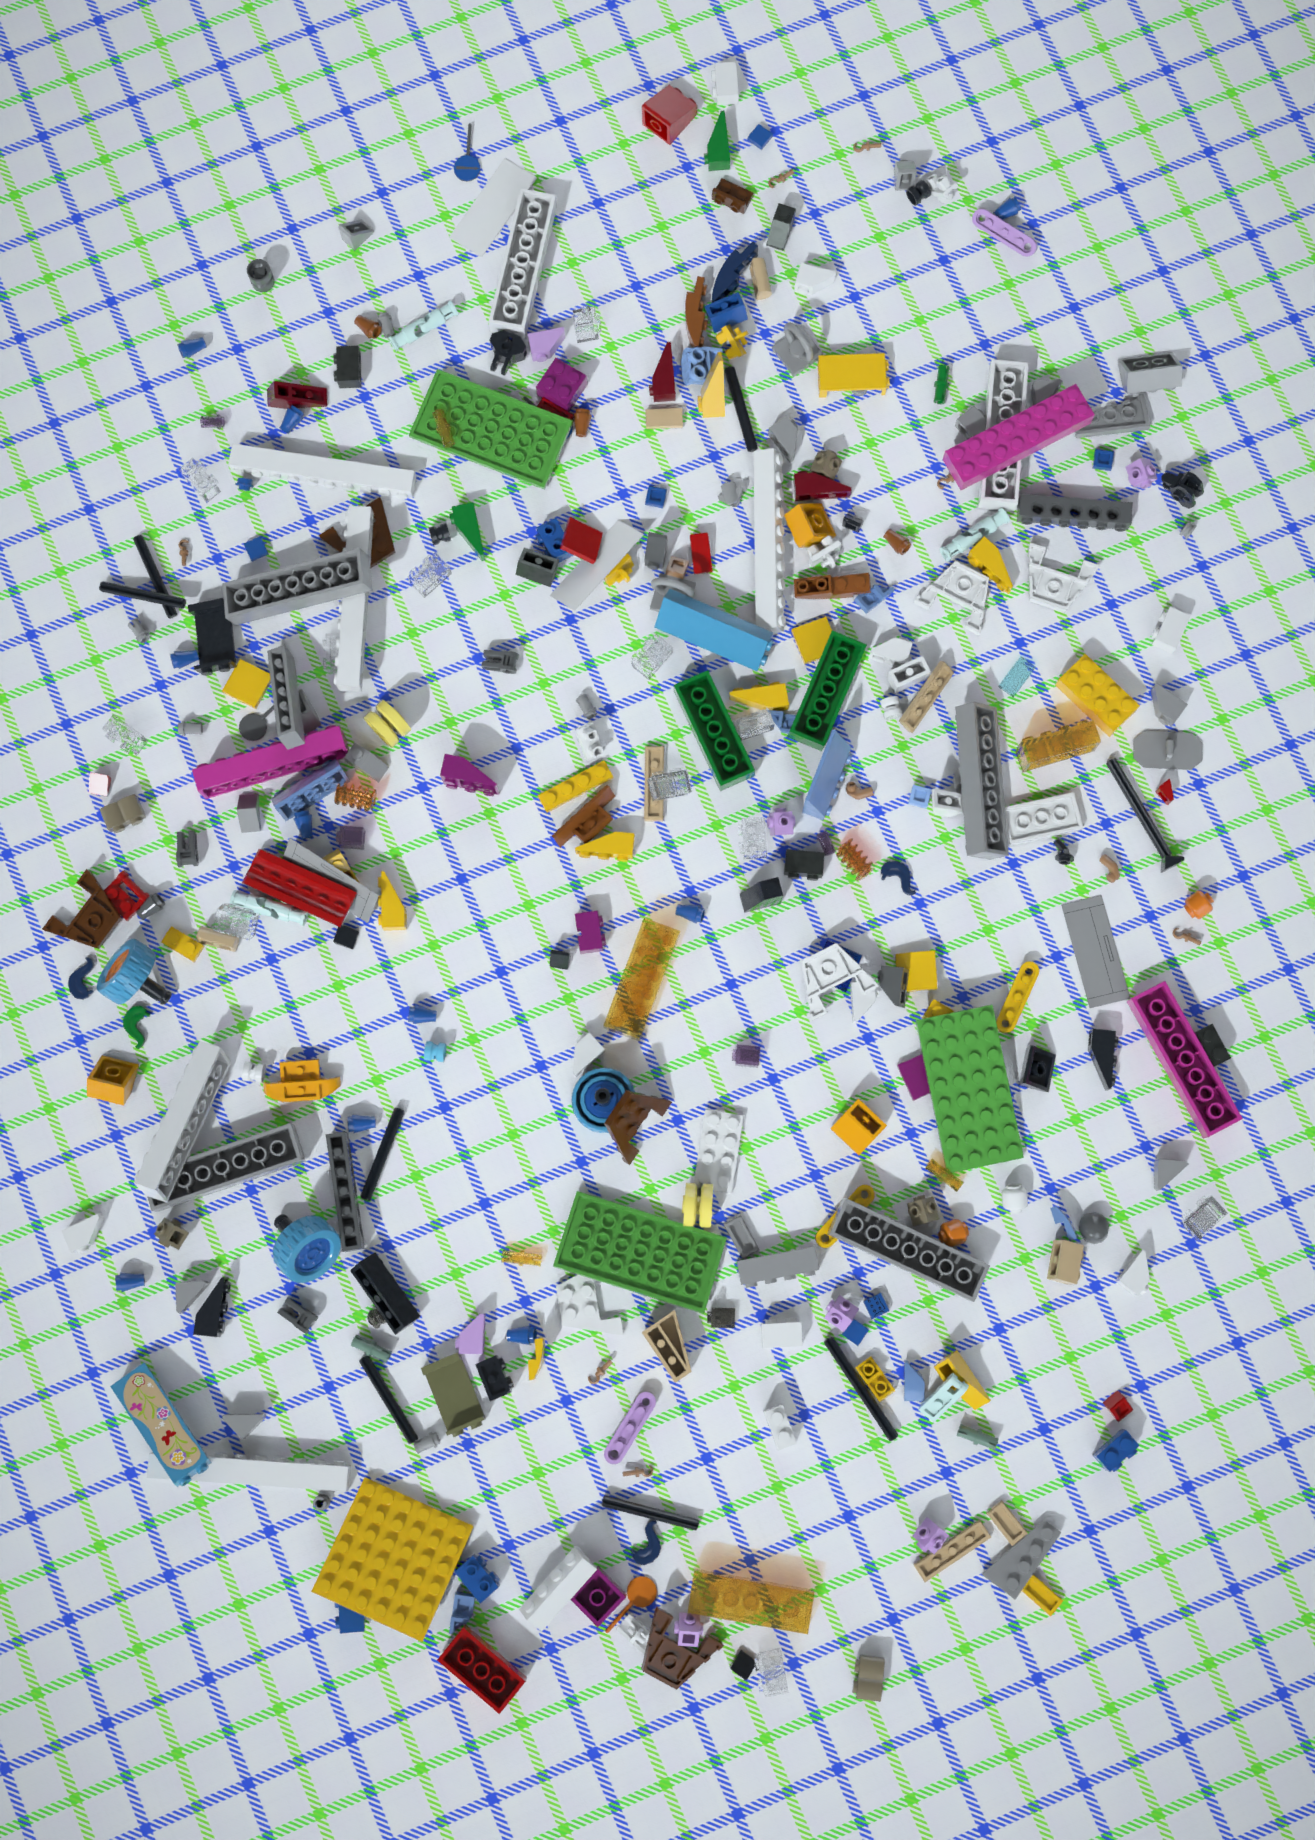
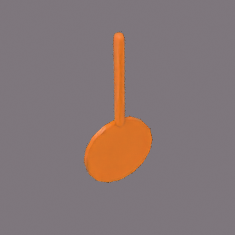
[605,1576,657,1633]

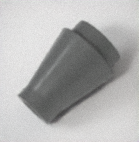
[136,893,165,920]

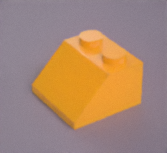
[784,503,836,548]
[87,1055,139,1106]

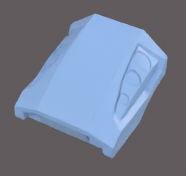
[681,347,725,385]

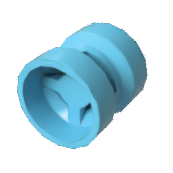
[424,1041,446,1062]

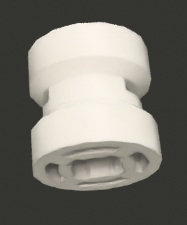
[880,696,903,720]
[242,1062,266,1083]

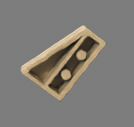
[642,1310,692,1383]

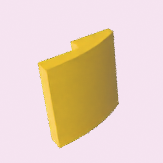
[895,951,938,992]
[528,1338,545,1380]

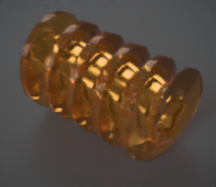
[334,782,377,812]
[836,838,875,881]

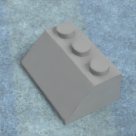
[1118,352,1182,395]

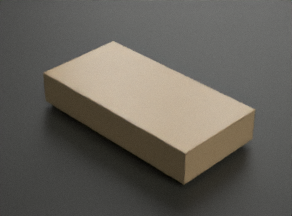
[645,408,683,429]
[986,1500,1028,1546]

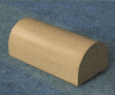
[749,258,772,300]
[196,926,239,952]

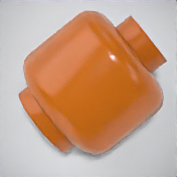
[1184,891,1214,919]
[938,1219,969,1247]

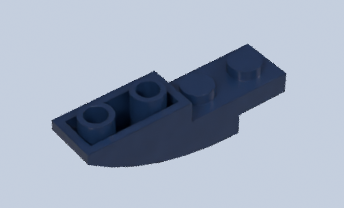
[712,242,758,303]

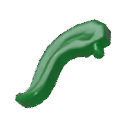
[123,1006,150,1049]

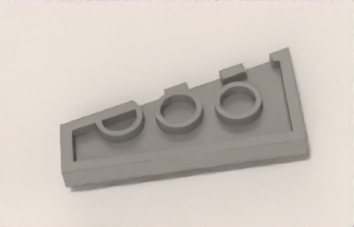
[1075,394,1150,438]
[982,1520,1061,1600]

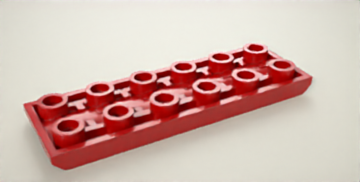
[242,849,357,927]

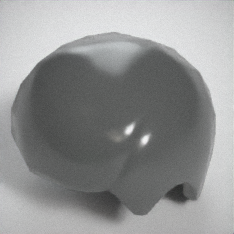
[1079,1212,1109,1244]

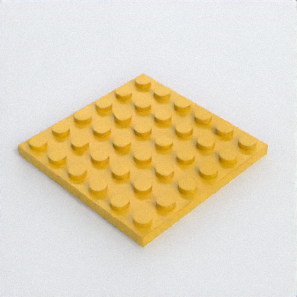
[311,1477,474,1643]

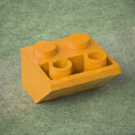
[830,1099,887,1156]

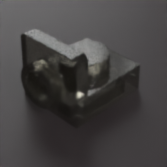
[707,1307,735,1328]

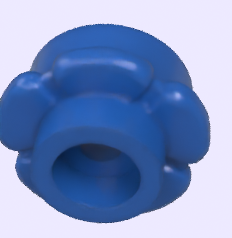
[235,478,254,491]

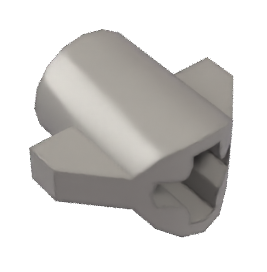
[718,481,744,507]

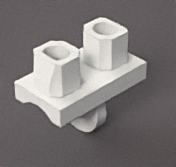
[926,173,958,204]
[807,535,841,569]
[575,721,603,761]
[616,1613,650,1654]

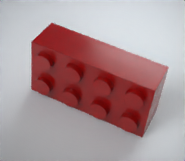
[437,1624,527,1714]

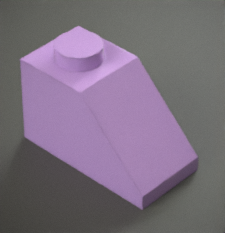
[528,327,565,362]
[455,1314,486,1354]

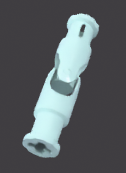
[388,300,459,352]
[939,508,1010,562]
[230,890,308,926]

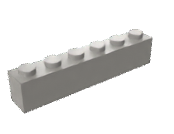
[267,645,305,750]

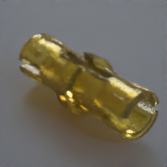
[432,409,455,448]
[925,1158,964,1192]
[501,1250,542,1267]

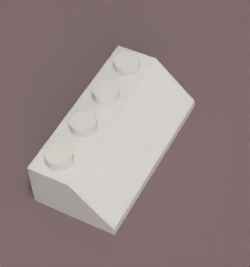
[519,1546,597,1631]

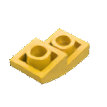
[855,1356,895,1403]

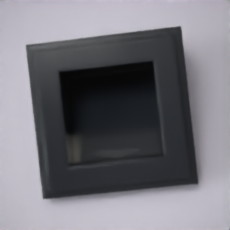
[842,514,864,533]
[1161,855,1185,873]
[333,925,359,949]
[550,950,571,970]
[729,1650,758,1681]

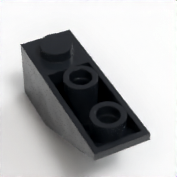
[1088,1028,1118,1091]
[193,1277,231,1337]

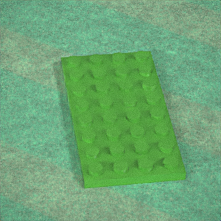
[409,369,573,490]
[915,1004,1024,1174]
[553,1191,727,1314]

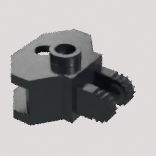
[489,330,527,376]
[1161,471,1204,509]

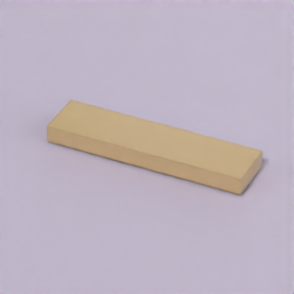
[899,661,954,733]
[644,746,664,822]
[913,1519,991,1582]

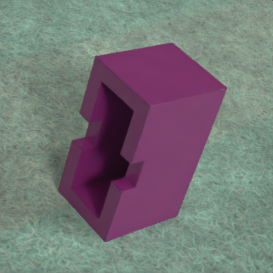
[575,910,606,954]

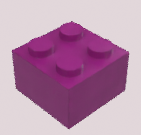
[536,358,588,412]
[570,1566,627,1627]

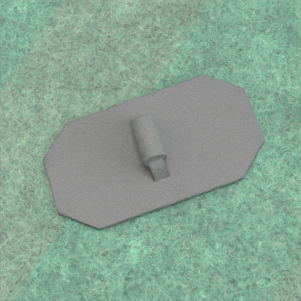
[1133,731,1202,770]

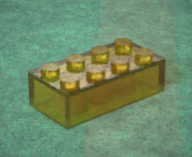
[1015,720,1101,773]

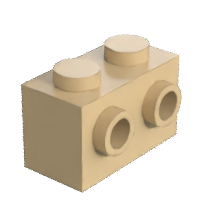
[1047,1240,1084,1285]

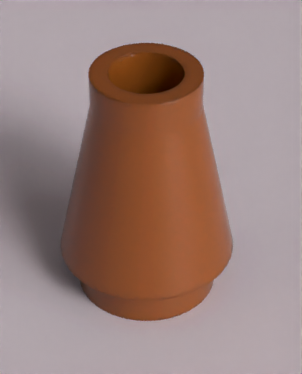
[354,315,382,339]
[574,409,592,437]
[883,529,911,555]

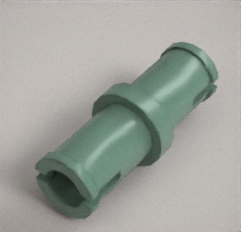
[351,1334,392,1363]
[956,1424,999,1451]

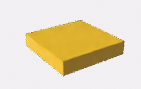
[791,617,832,665]
[222,659,271,709]

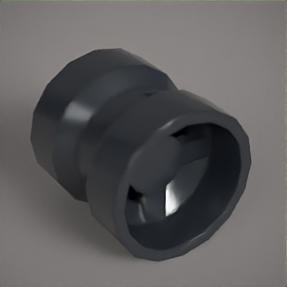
[906,180,931,206]
[428,523,451,546]

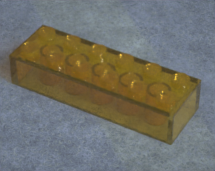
[603,918,680,1042]
[687,1569,814,1634]

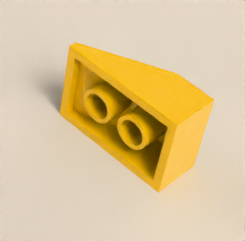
[697,352,725,418]

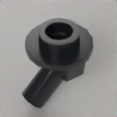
[1054,838,1074,865]

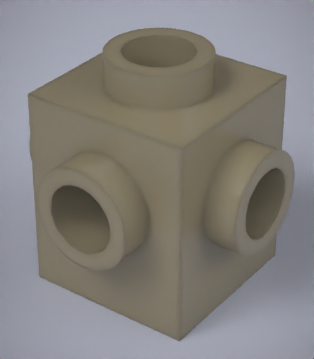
[810,450,842,480]
[907,1195,940,1226]
[154,1217,189,1250]

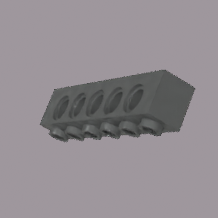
[1017,494,1133,532]
[325,1131,365,1252]

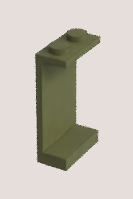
[421,1352,486,1437]

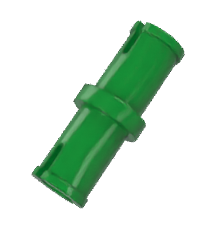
[933,365,950,405]

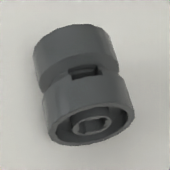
[247,259,275,292]

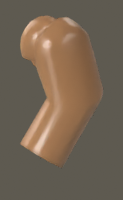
[846,782,874,800]
[1099,854,1120,883]

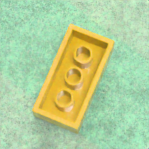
[1055,654,1140,737]

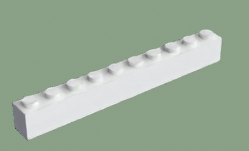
[228,444,416,499]
[753,448,786,634]
[334,506,374,692]
[147,1452,351,1491]

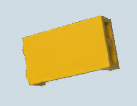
[817,353,890,398]

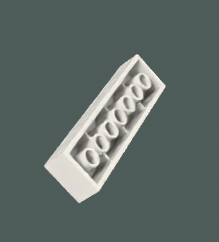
[488,188,557,339]
[978,360,1029,511]
[134,1041,231,1203]

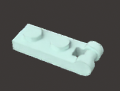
[918,1373,969,1422]

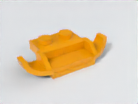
[263,1059,341,1102]

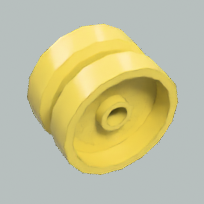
[363,700,411,748]
[682,1183,713,1228]

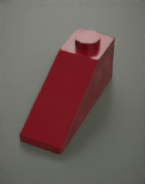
[649,341,676,403]
[267,381,328,409]
[793,471,852,501]

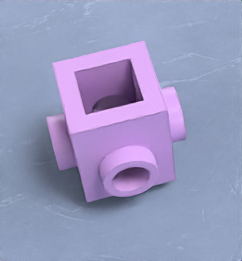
[1125,458,1158,489]
[767,808,795,836]
[824,1295,859,1332]
[912,1517,949,1555]
[674,1613,703,1647]

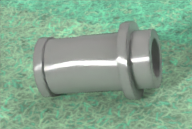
[378,312,395,338]
[128,619,150,643]
[576,694,597,719]
[178,721,203,736]
[413,1432,440,1454]
[313,1494,330,1510]

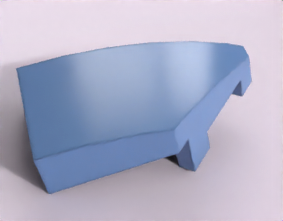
[854,584,895,614]
[767,710,796,734]
[1050,1206,1078,1241]
[904,1360,925,1401]
[449,1591,475,1634]

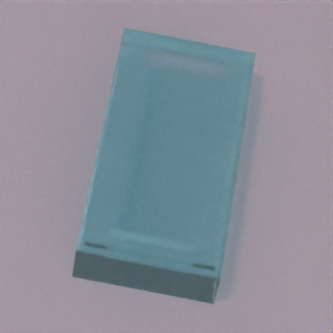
[998,656,1036,698]

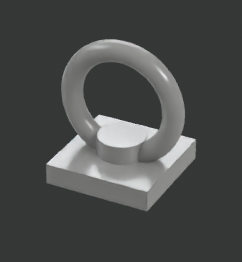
[772,322,823,377]
[650,573,696,612]

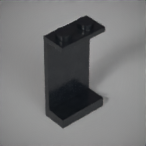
[188,598,237,676]

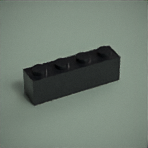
[350,1252,421,1335]

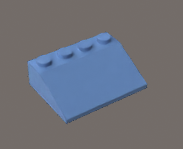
[802,729,853,820]
[271,759,350,821]

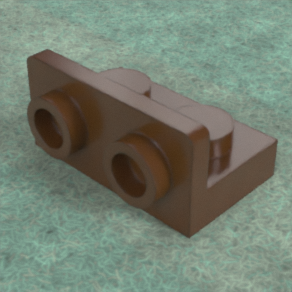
[712,178,754,214]

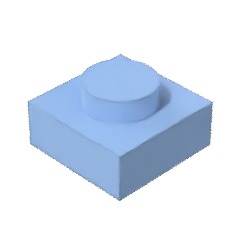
[908,785,932,809]

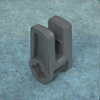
[481,650,519,674]
[176,830,199,868]
[277,1297,319,1334]

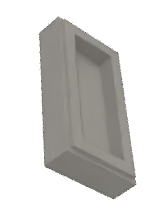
[723,1215,760,1259]

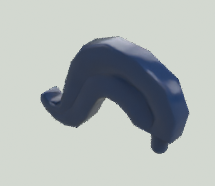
[880,861,916,896]
[68,957,94,1000]
[631,1520,661,1565]

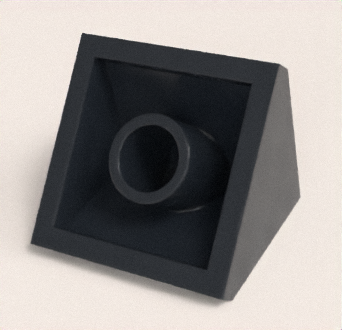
[1019,1045,1056,1092]

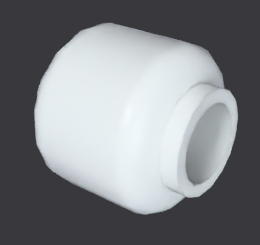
[1002,1183,1028,1214]

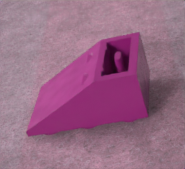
[440,754,500,797]

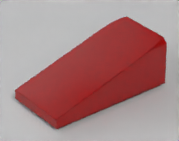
[690,533,713,574]

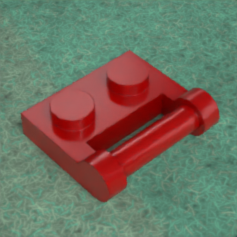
[104,870,150,921]

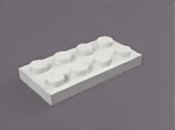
[1005,792,1083,846]
[694,1109,744,1193]

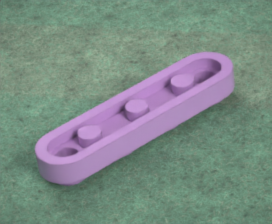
[972,209,1037,257]
[604,1392,656,1464]

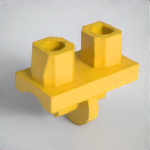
[716,324,749,360]
[604,553,634,587]

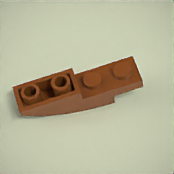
[685,276,708,348]
[794,573,871,599]

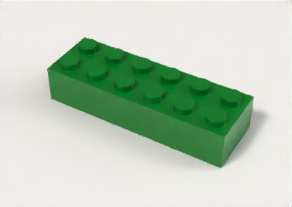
[787,630,867,752]
[674,670,755,791]

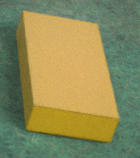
[1022,1574,1063,1617]

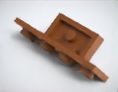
[552,785,616,848]

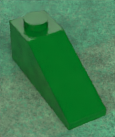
[704,110,730,171]
[449,502,486,561]

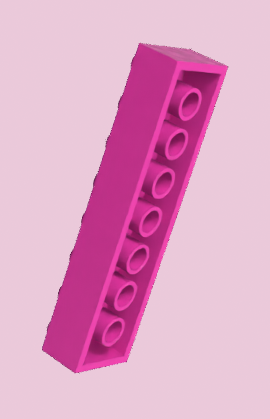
[942,384,1095,490]
[192,725,349,799]
[1127,981,1243,1139]

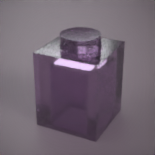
[336,826,366,850]
[732,1044,760,1068]

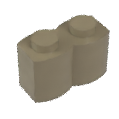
[99,794,146,833]
[852,1655,885,1702]

